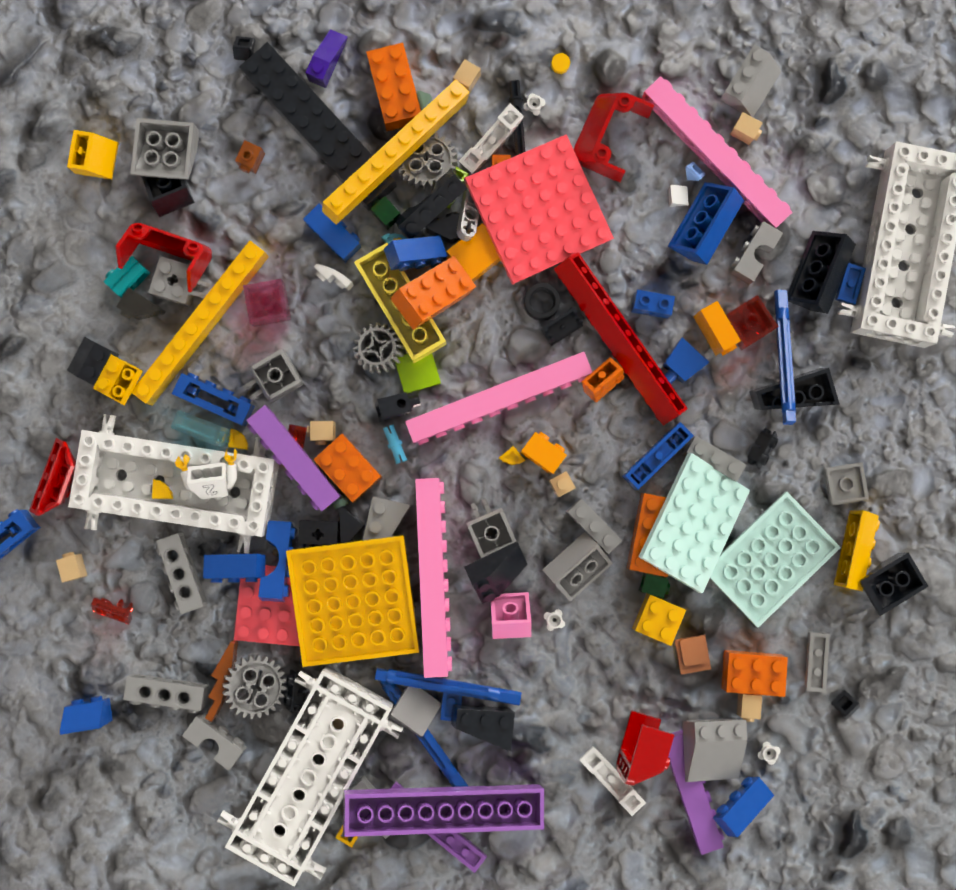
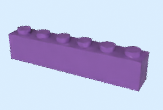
[247,405,341,511]
[668,730,725,855]

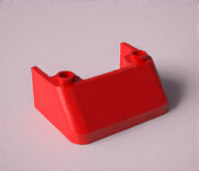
[573,93,654,183]
[115,223,212,292]
[616,710,674,786]

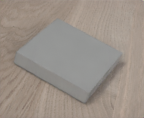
[823,462,869,506]
[389,686,442,738]

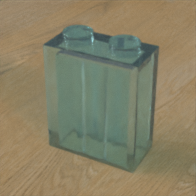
[171,410,231,447]

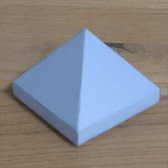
[685,162,706,181]

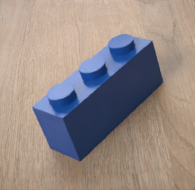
[303,203,361,263]
[384,236,448,271]
[203,554,266,583]
[713,777,774,838]

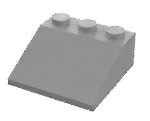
[130,118,199,180]
[683,718,747,782]

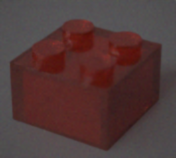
[726,295,779,351]

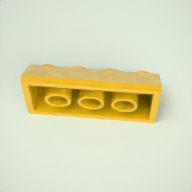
[834,510,880,592]

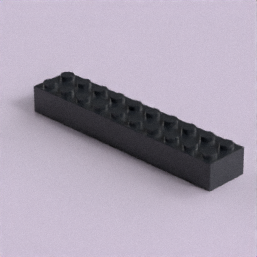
[239,42,397,211]

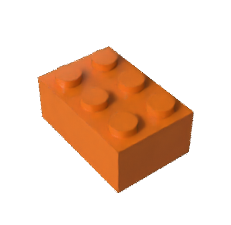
[313,434,383,503]
[721,650,788,697]

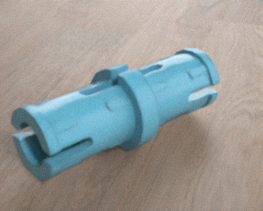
[383,424,407,464]

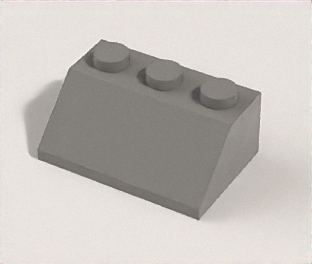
[720,44,781,117]
[543,532,613,602]

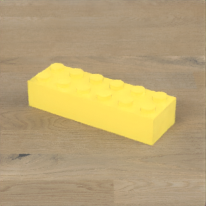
[354,243,447,363]

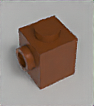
[235,140,265,174]

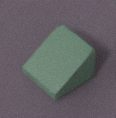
[416,90,433,111]

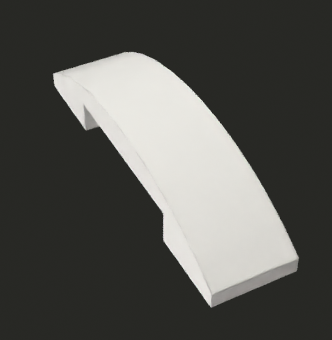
[459,103,524,174]
[579,746,646,816]

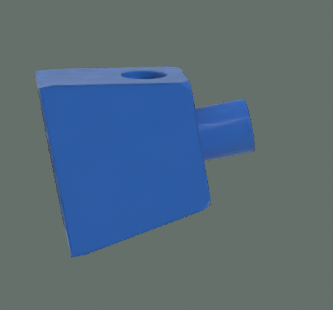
[663,337,709,384]

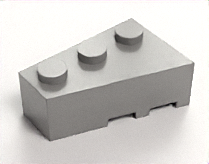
[363,497,412,540]

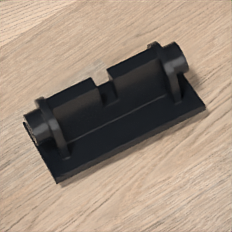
[747,428,779,469]
[284,669,306,712]

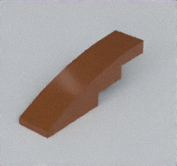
[205,640,238,722]

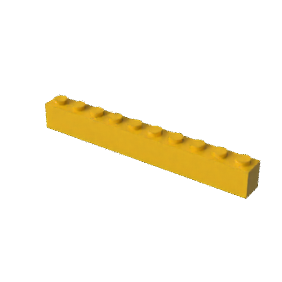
[322,79,470,225]
[132,240,269,406]

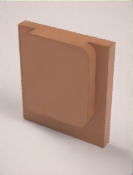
[674,635,711,675]

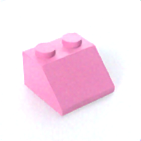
[491,592,531,639]

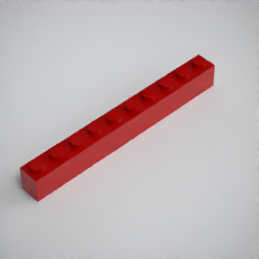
[554,252,688,426]

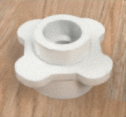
[523,93,545,116]
[544,609,565,631]
[757,741,780,765]

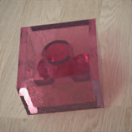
[243,279,291,327]

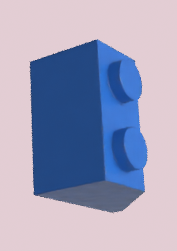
[60,696,113,735]

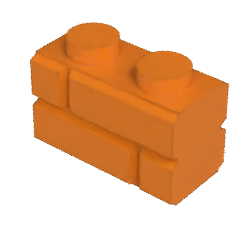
[581,357,624,402]

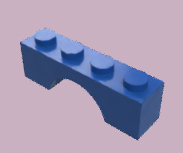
[258,520,296,602]

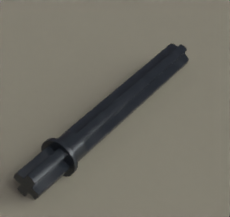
[508,80,526,156]

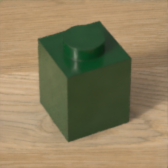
[371,196,401,230]
[639,572,670,598]

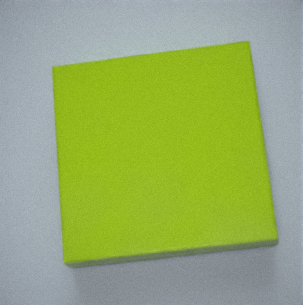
[395,353,441,394]

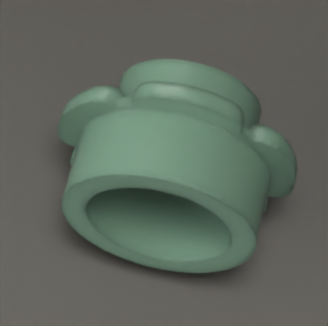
[331,494,349,510]

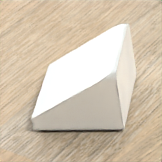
[668,185,689,207]

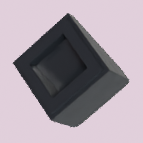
[232,36,255,61]
[831,690,860,720]

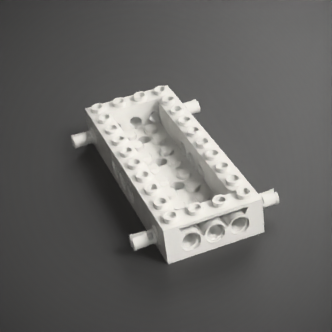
[837,141,956,348]
[68,414,279,554]
[217,666,403,887]

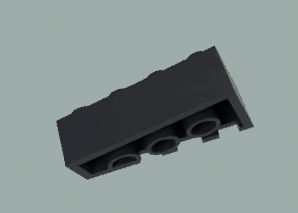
[749,368,840,410]

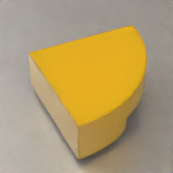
[228,429,248,450]
[499,446,525,465]
[152,479,173,499]

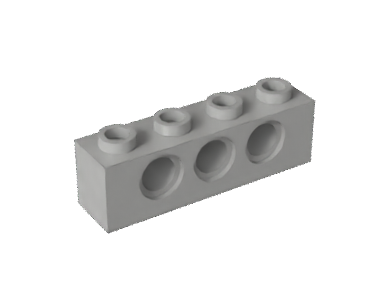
[156,533,208,614]
[123,674,209,713]

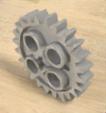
[398,133,458,190]
[222,654,287,719]

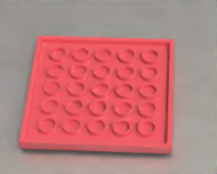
[464,134,614,285]

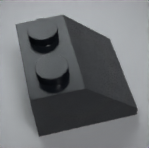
[67,337,119,385]

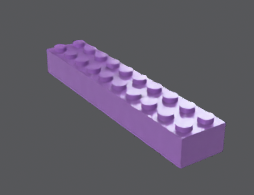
[343,784,544,837]

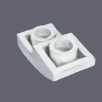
[314,264,354,291]

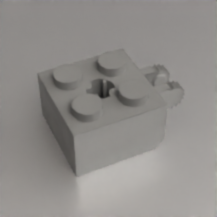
[148,256,210,307]
[243,349,304,403]
[466,498,516,558]

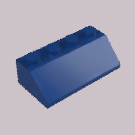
[668,182,744,265]

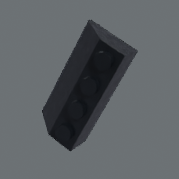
[788,231,856,314]

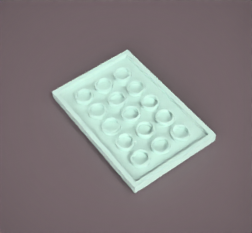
[638,453,750,593]
[710,492,841,628]

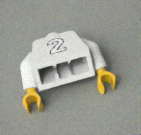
[175,449,237,501]

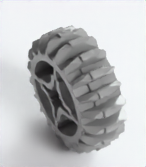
[353,322,405,374]

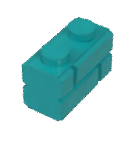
[103,255,151,300]

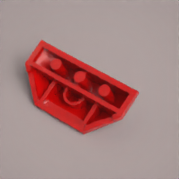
[29,438,76,516]

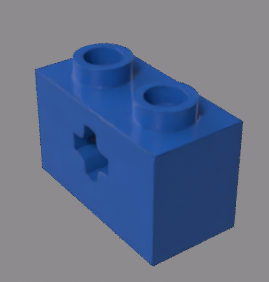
[631,289,675,319]

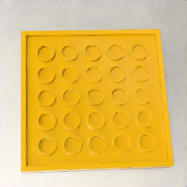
[286,535,420,667]

